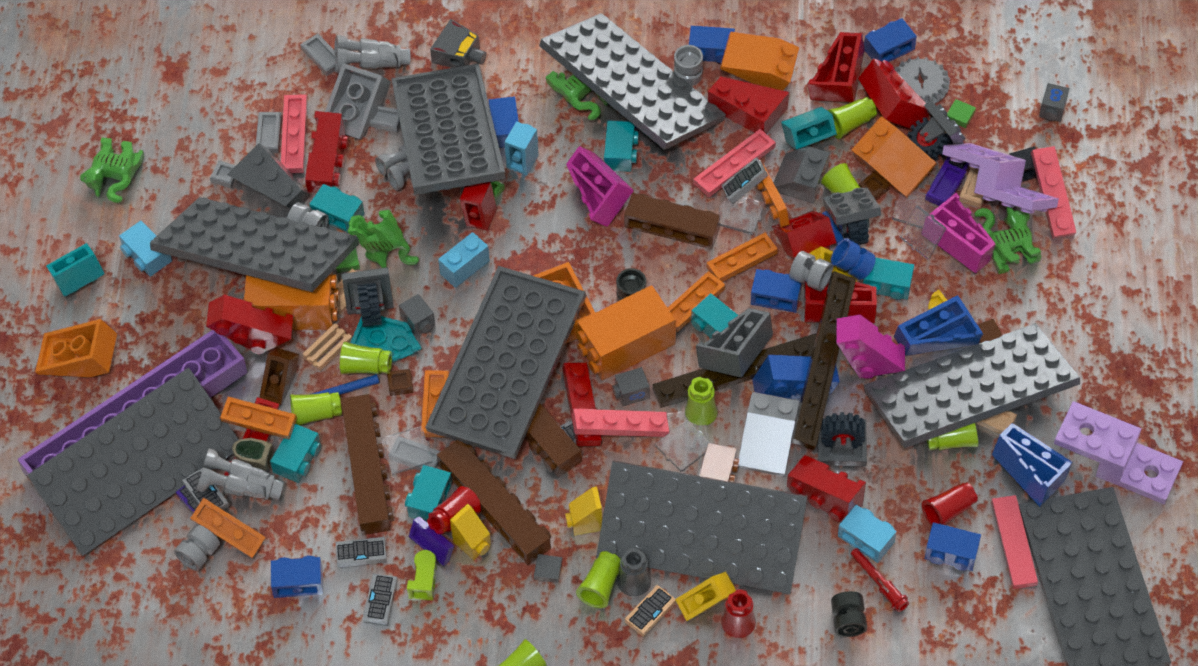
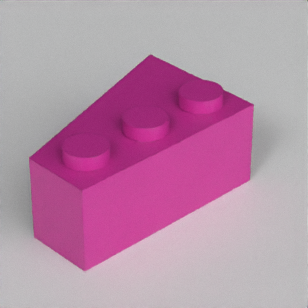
[566,146,634,227]
[922,193,995,274]
[837,315,905,379]

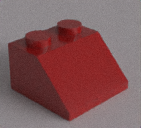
[772,210,837,259]

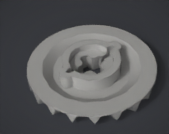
[895,56,950,104]

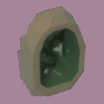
[232,438,274,471]

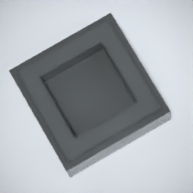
[534,554,563,583]

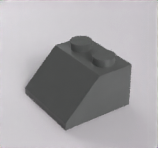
[773,146,830,204]

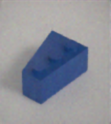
[894,295,983,356]
[752,355,840,399]
[992,423,1073,507]

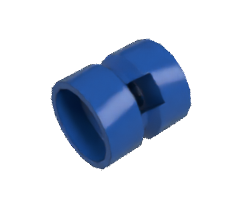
[831,238,876,280]

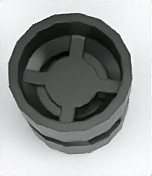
[616,268,646,302]
[831,591,867,637]

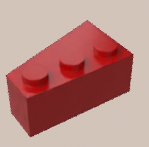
[807,32,865,102]
[858,58,929,128]
[708,76,789,134]
[305,111,349,193]
[804,280,877,323]
[206,294,293,355]
[787,455,866,522]

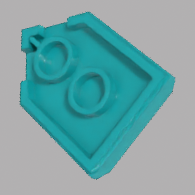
[350,316,422,363]

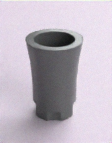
[617,548,651,596]

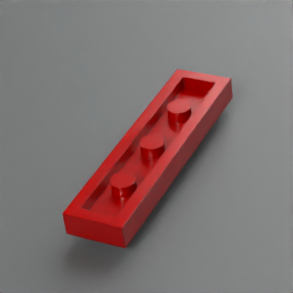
[562,362,602,446]

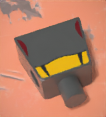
[430,19,487,68]

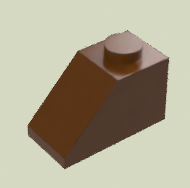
[259,348,299,405]

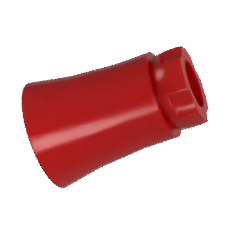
[921,482,978,526]
[427,486,481,534]
[721,589,756,638]

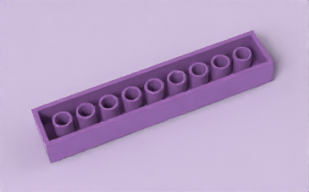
[18,330,248,479]

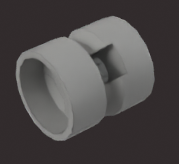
[674,45,703,86]
[287,202,329,228]
[789,251,833,291]
[174,524,220,571]

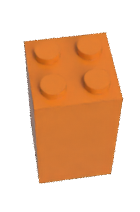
[244,272,340,330]
[576,285,676,381]

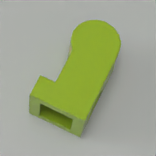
[407,550,437,601]

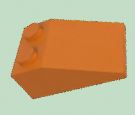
[720,32,799,91]
[851,116,937,198]
[35,319,117,377]

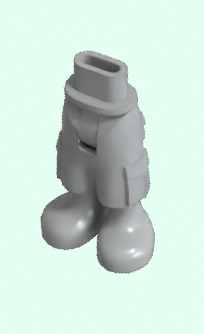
[334,35,411,73]
[375,145,409,191]
[196,448,284,500]

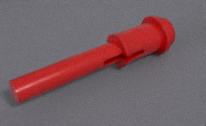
[850,548,909,612]

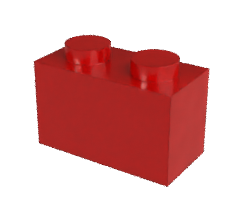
[460,182,497,231]

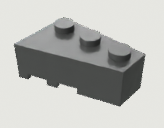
[227,143,311,209]
[696,308,773,377]

